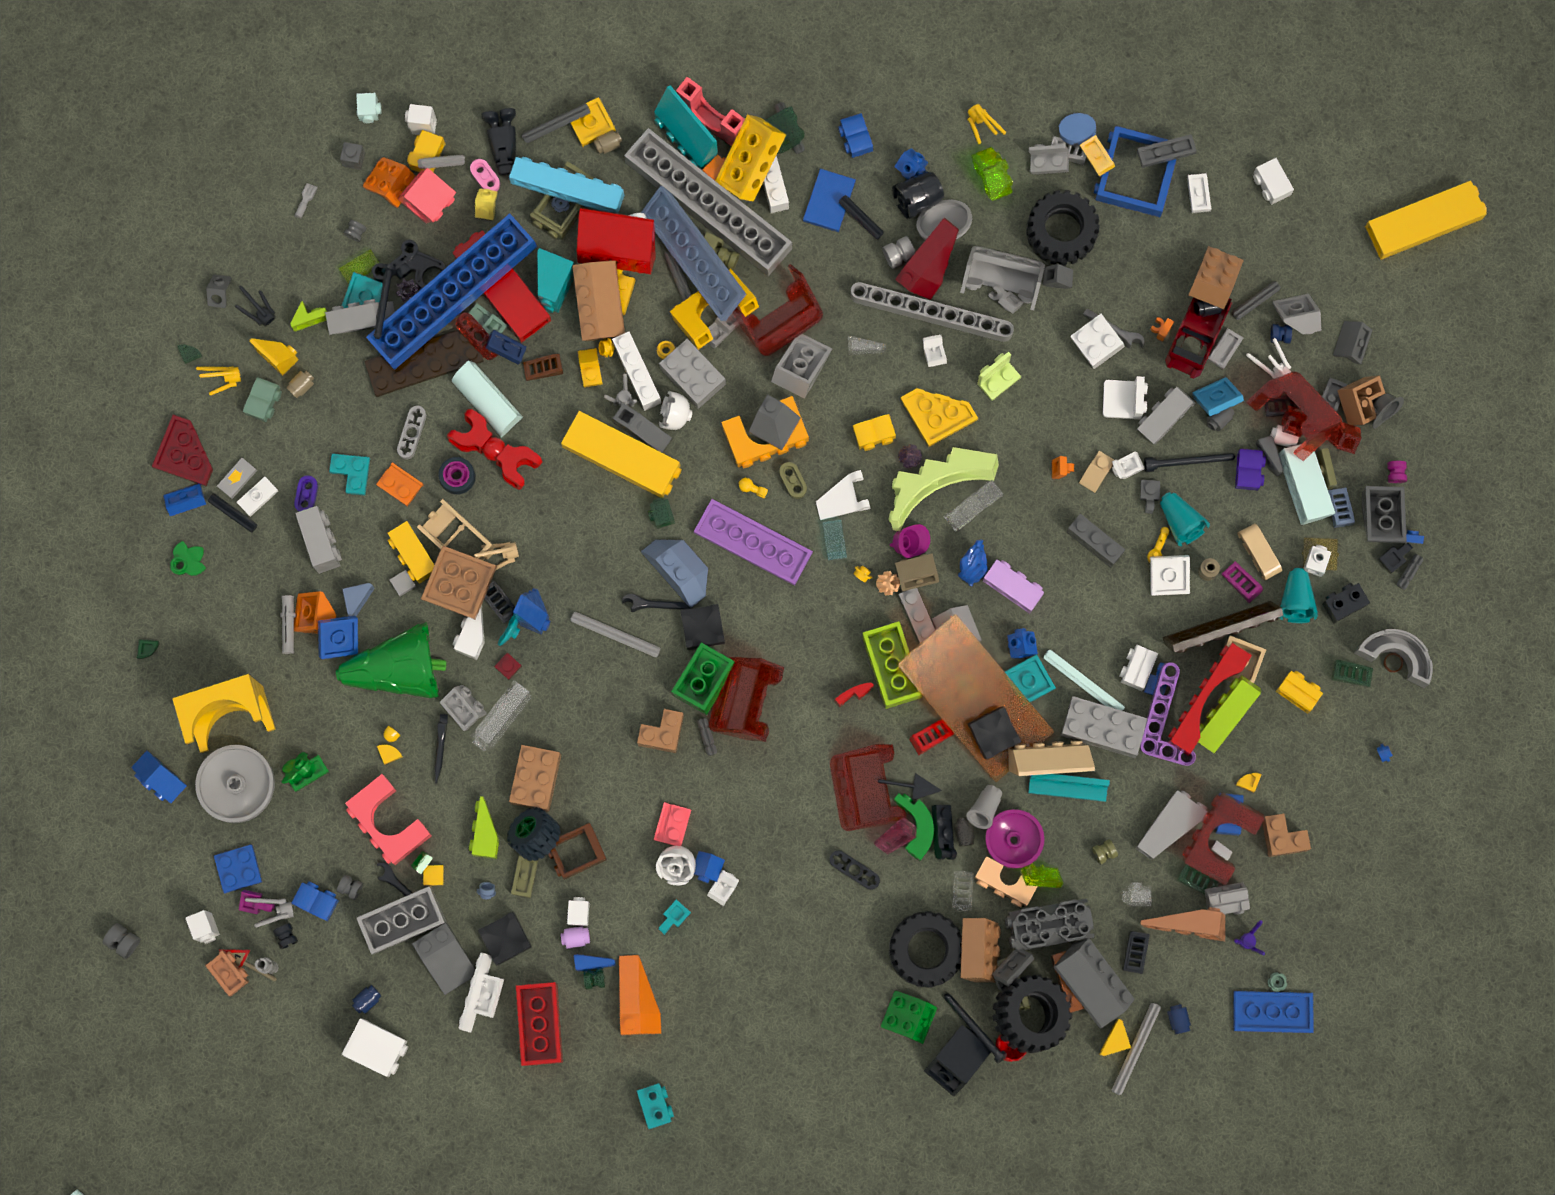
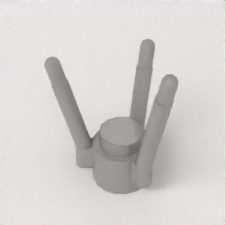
[604,373,637,407]
[245,898,294,927]

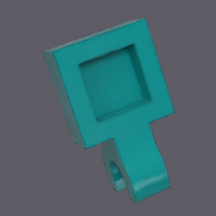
[659,900,691,935]

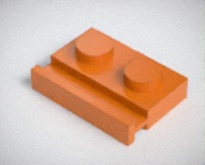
[376,462,424,507]

